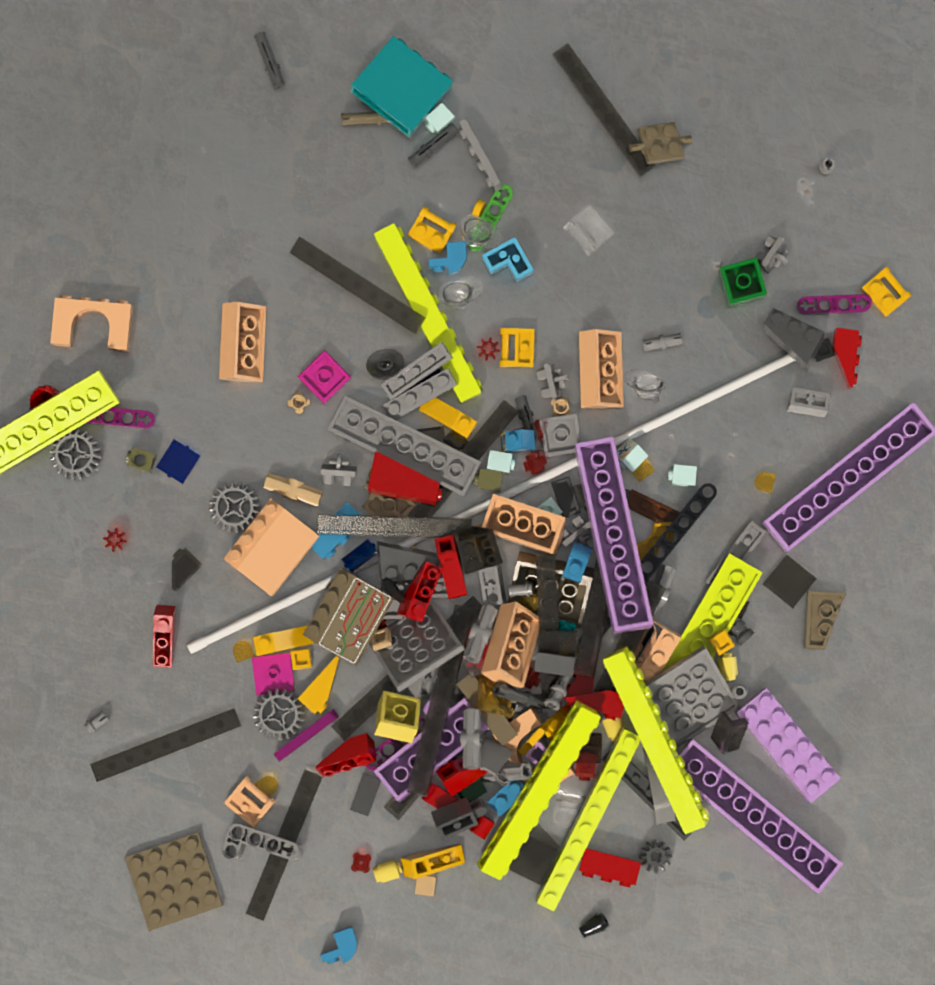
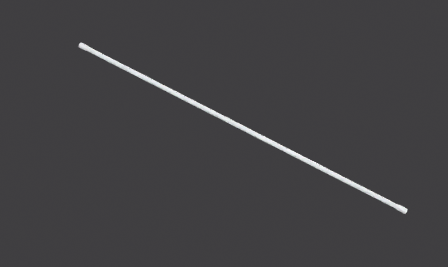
[186,353,796,654]

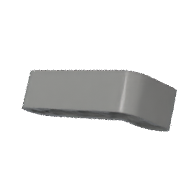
[222,823,303,860]

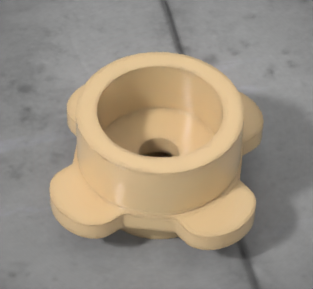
[287,391,310,414]
[551,397,571,417]

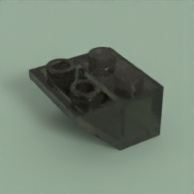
[453,526,503,574]

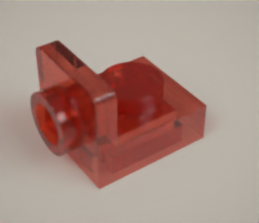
[575,753,597,781]

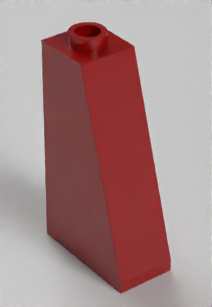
[368,452,443,505]

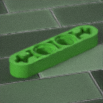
[468,184,513,252]

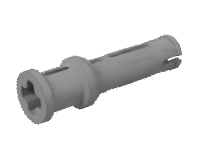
[544,655,580,711]

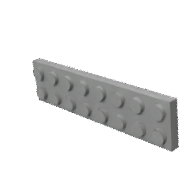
[328,396,482,497]

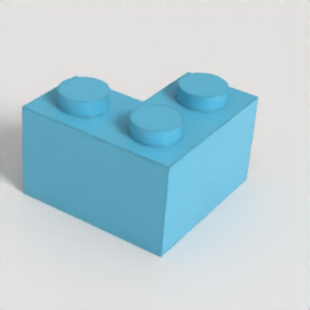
[482,237,534,283]

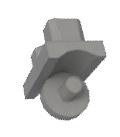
[755,236,789,273]
[536,363,570,399]
[321,454,357,486]
[561,515,591,547]

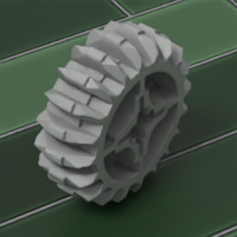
[49,428,101,480]
[209,482,261,533]
[253,688,305,741]

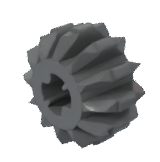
[639,840,672,873]

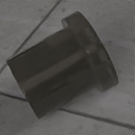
[443,430,468,452]

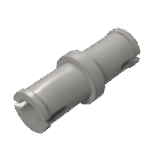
[643,333,683,352]

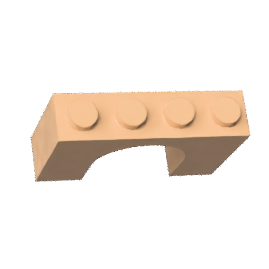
[50,295,133,352]
[492,707,576,784]

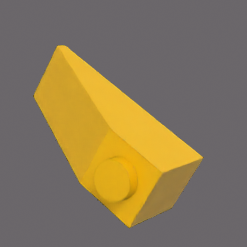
[419,398,477,440]
[253,625,315,657]
[298,656,340,714]
[401,844,465,879]

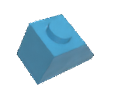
[500,429,535,453]

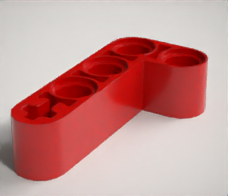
[421,782,495,840]

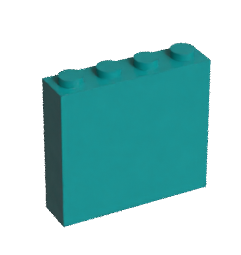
[350,36,453,138]

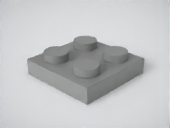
[539,414,582,458]

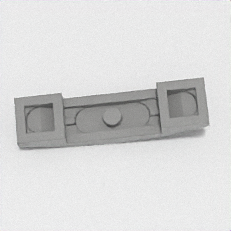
[643,748,676,824]

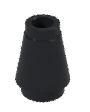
[579,913,609,938]

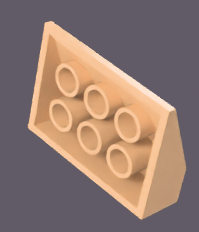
[223,499,320,597]

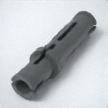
[254,32,285,89]
[408,123,459,168]
[515,395,543,453]
[493,684,546,709]

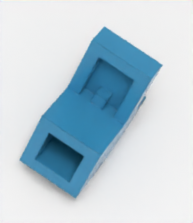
[429,241,466,276]
[562,541,593,583]
[320,926,357,964]

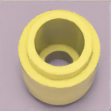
[717,653,738,681]
[602,715,625,742]
[373,859,403,883]

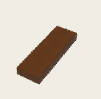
[627,489,682,528]

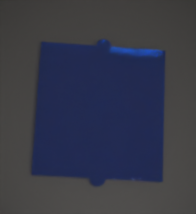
[156,439,201,484]
[341,539,379,573]

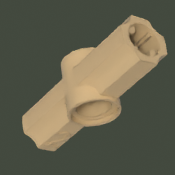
[263,473,323,507]

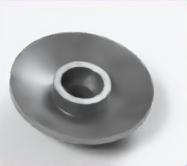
[366,349,404,379]

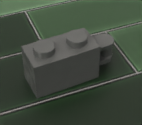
[431,797,487,840]

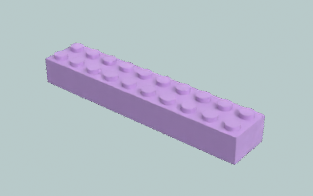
[762,402,935,553]
[574,437,653,635]
[678,739,843,894]

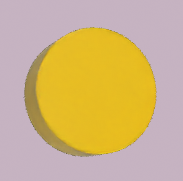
[472,199,486,219]

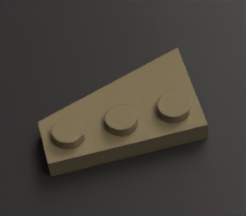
[804,591,846,650]

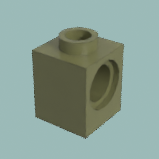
[126,447,157,473]
[474,469,503,492]

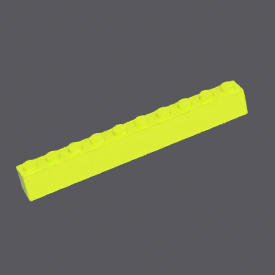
[374,223,483,404]
[603,646,710,834]
[477,700,600,880]
[535,726,641,911]

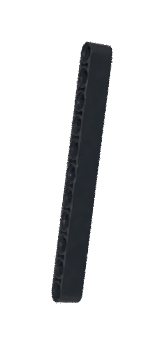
[578,483,717,651]

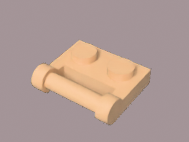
[224,776,276,828]

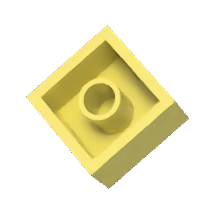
[374,691,421,743]

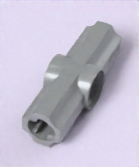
[648,564,676,622]
[464,604,498,664]
[460,708,484,770]
[480,760,532,786]

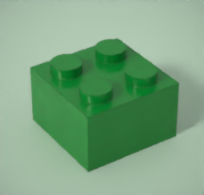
[718,257,767,307]

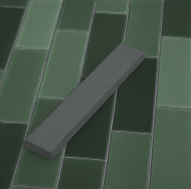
[601,749,692,841]

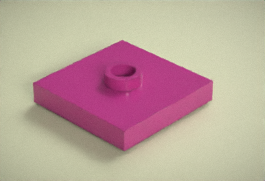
[297,350,352,404]
[252,653,295,696]

